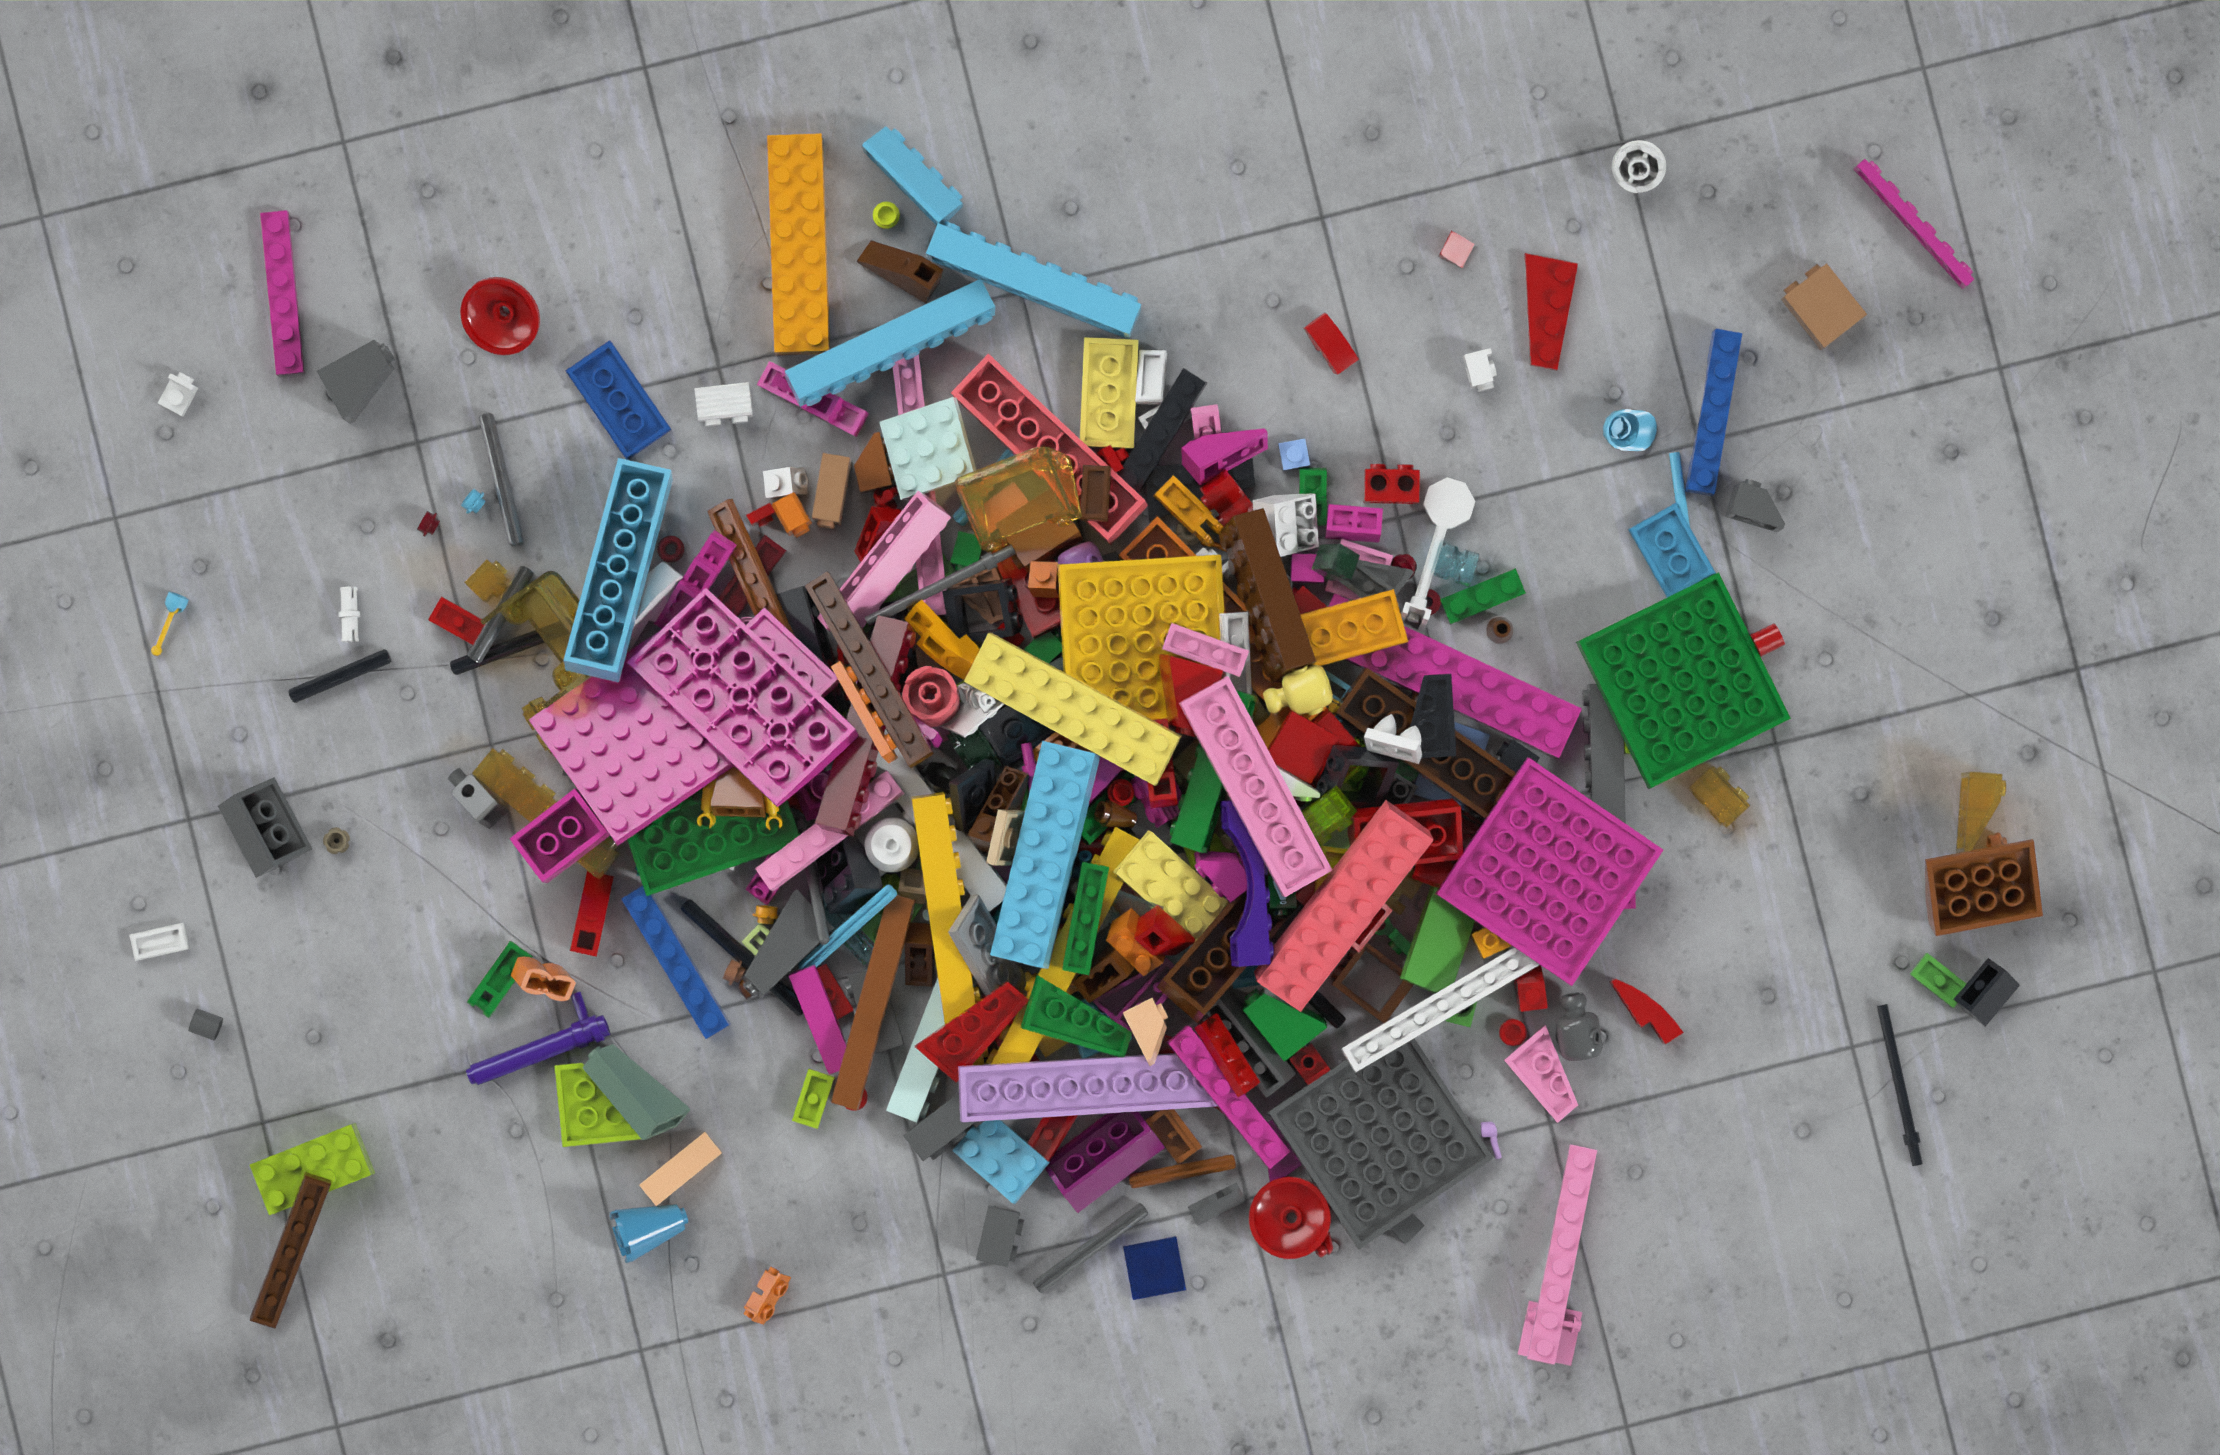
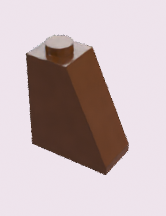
[1072,944,1134,1003]

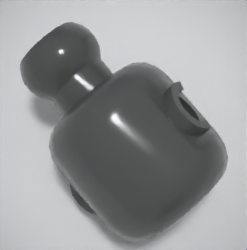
[1555,992,1603,1061]

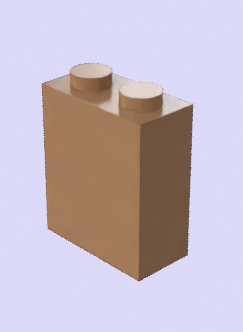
[1781,263,1867,350]
[812,453,852,529]

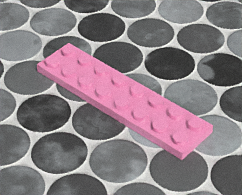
[1179,676,1332,897]

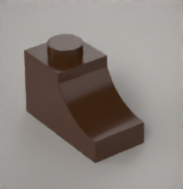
[905,922,935,987]

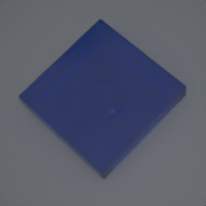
[1123,1236,1186,1300]

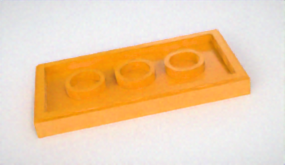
[1300,589,1408,666]

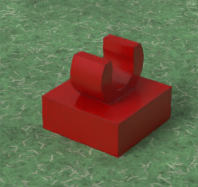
[1096,445,1129,473]

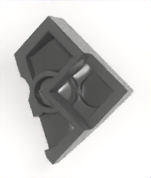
[1188,1182,1246,1226]

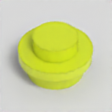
[873,201,900,229]

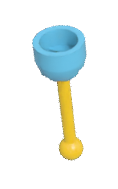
[151,591,189,656]

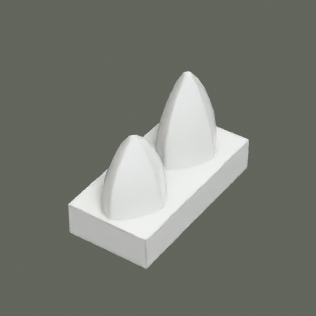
[1364,714,1422,764]

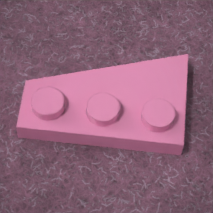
[1504,1025,1578,1123]

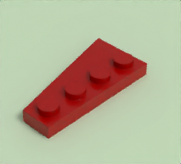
[1524,253,1578,371]
[915,981,1029,1083]

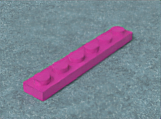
[1853,159,1974,289]
[260,210,305,376]
[1166,1025,1290,1169]

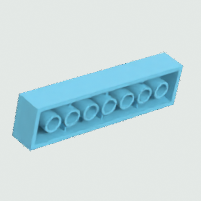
[926,222,1141,339]
[563,458,673,682]
[990,741,1100,969]

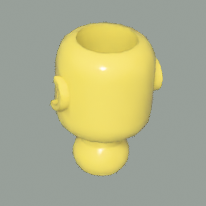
[1263,665,1333,715]

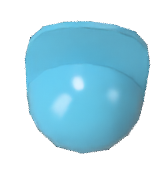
[1603,409,1657,451]

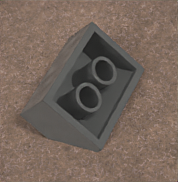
[218,777,312,878]

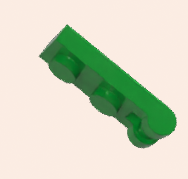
[467,941,533,1018]

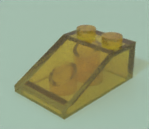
[1956,772,2006,853]

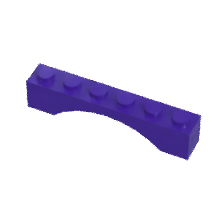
[1220,800,1274,967]

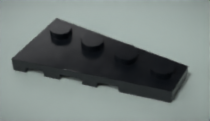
[1146,458,1255,522]

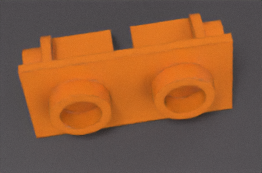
[743,1266,791,1325]

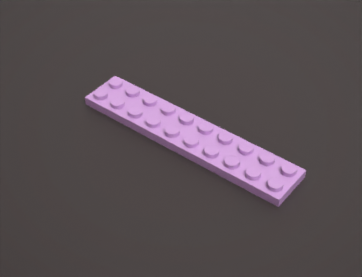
[958,1053,1217,1122]

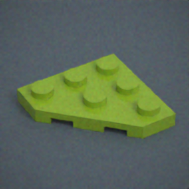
[555,1062,641,1147]

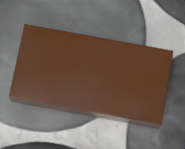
[1080,465,1111,522]

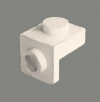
[763,467,808,498]

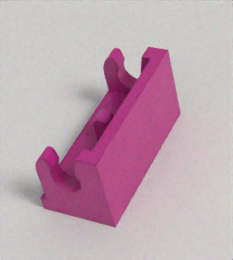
[1325,504,1383,543]

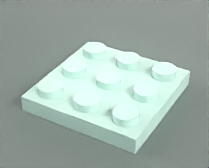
[879,397,978,500]

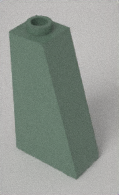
[583,1044,690,1141]

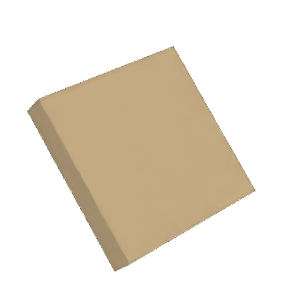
[986,809,1025,866]

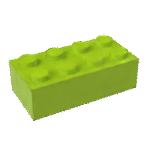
[249,1123,375,1216]

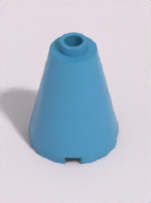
[610,1204,688,1263]

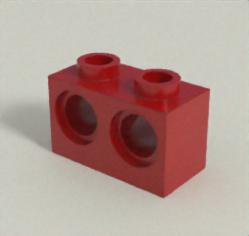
[1363,464,1420,504]

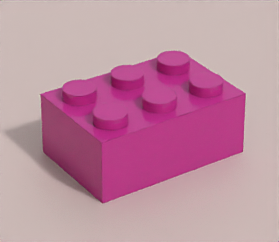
[509,789,610,884]

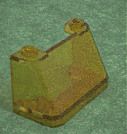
[955,447,1082,553]

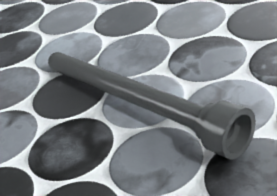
[795,816,829,945]

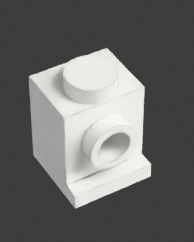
[1463,348,1497,392]

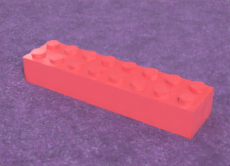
[951,354,1148,545]
[1254,800,1434,1012]

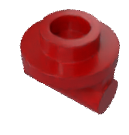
[873,485,899,509]

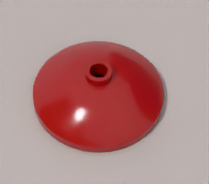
[460,277,540,355]
[1249,1177,1331,1259]

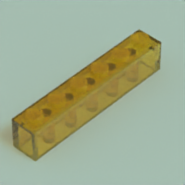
[472,748,620,879]

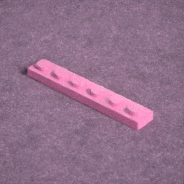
[755,770,905,892]

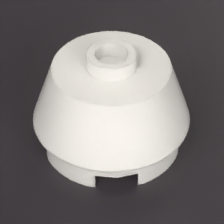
[1612,140,1666,193]
[865,818,919,872]

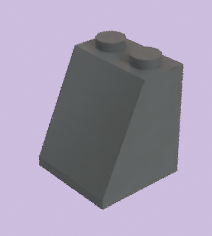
[317,340,395,424]

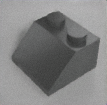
[1725,479,1785,532]

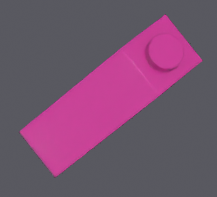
[1181,428,1268,485]

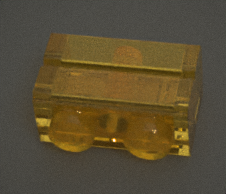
[1687,766,1750,828]

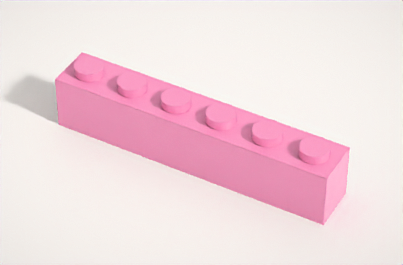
[817,490,951,632]

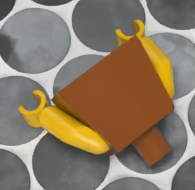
[697,766,782,830]

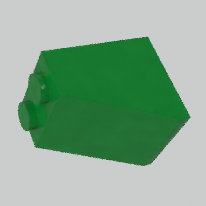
[1243,987,1327,1061]

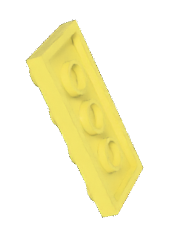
[1080,337,1138,449]
[1113,830,1229,942]

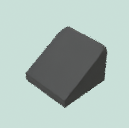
[1390,1213,1425,1245]

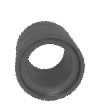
[188,1008,223,1041]

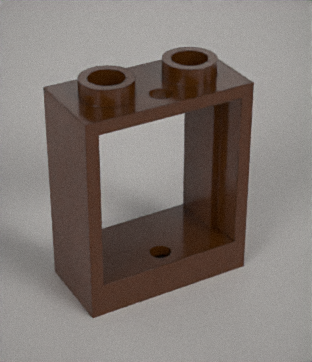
[1331,943,1413,1024]

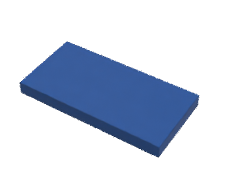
[565,340,672,460]

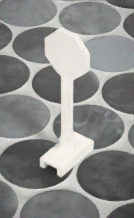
[1400,477,1475,632]

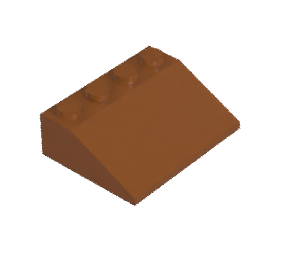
[1925,839,2043,936]

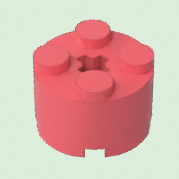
[902,666,960,727]

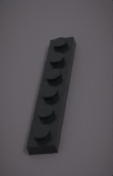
[1118,368,1208,494]

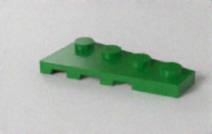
[1021,975,1132,1057]

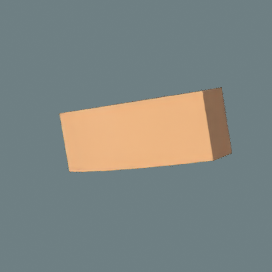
[639,1132,722,1206]

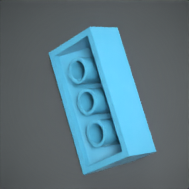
[862,126,963,226]

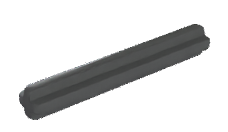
[468,566,534,663]

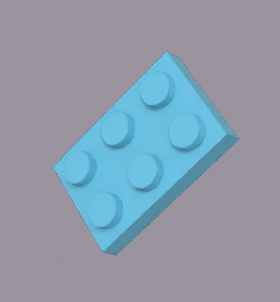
[952,1120,1050,1204]

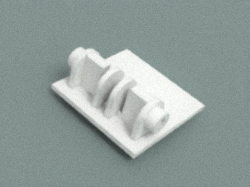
[940,683,1004,737]

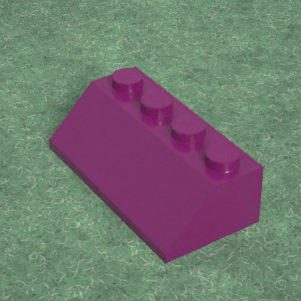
[1045,1111,1165,1213]

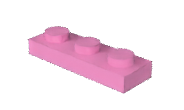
[1162,623,1249,677]

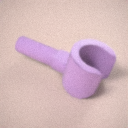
[1481,1122,1502,1159]

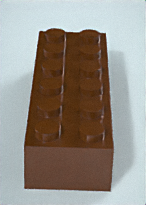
[1219,508,1316,684]
[1157,870,1301,1023]

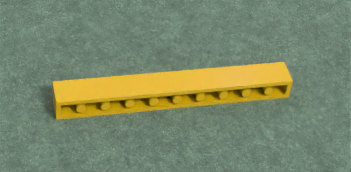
[911,792,989,1065]
[986,827,1140,1064]

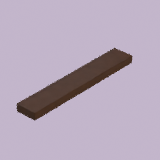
[249,1172,331,1329]

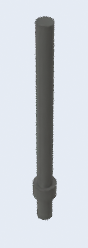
[865,544,1016,627]

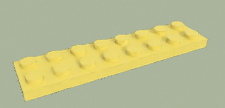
[964,633,1181,786]

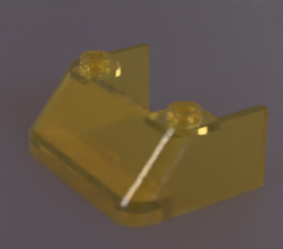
[480,571,589,708]

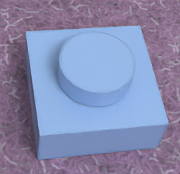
[1278,439,1310,471]

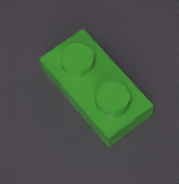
[1909,953,1966,1008]

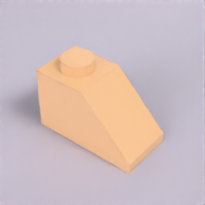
[1123,998,1168,1066]

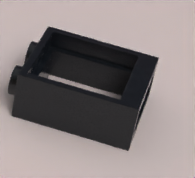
[942,578,1023,641]
[1316,745,1399,808]

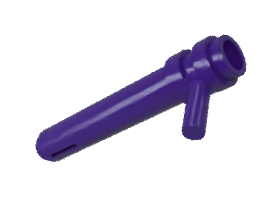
[466,992,611,1085]

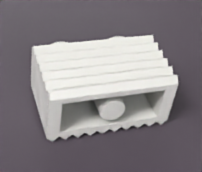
[695,382,754,427]

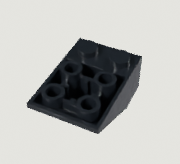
[816,834,883,914]

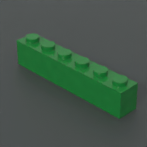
[1170,689,1258,853]

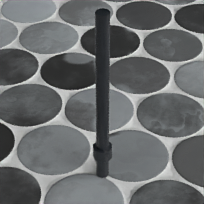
[1877,1004,1923,1166]

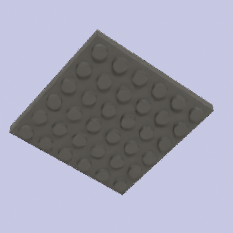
[1267,1038,1493,1249]

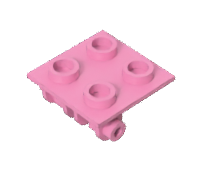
[1518,1301,1582,1366]

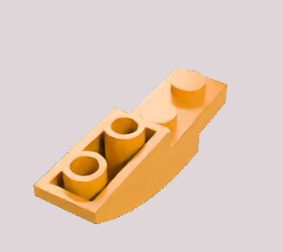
[905,600,980,680]

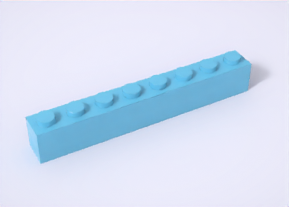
[785,279,995,407]

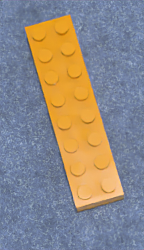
[767,133,830,356]

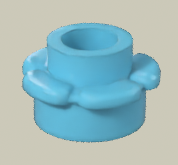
[461,489,485,514]

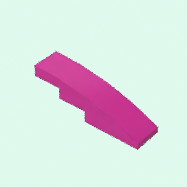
[757,361,869,438]
[654,530,737,629]

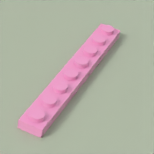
[1527,1145,1597,1365]

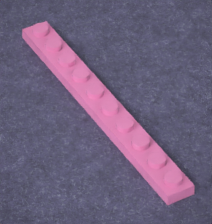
[893,354,946,616]

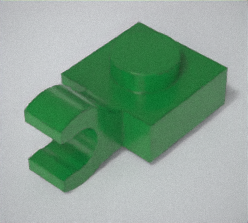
[1375,917,1411,956]

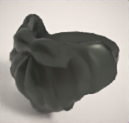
[920,762,961,794]

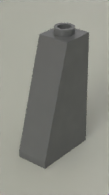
[742,889,834,998]

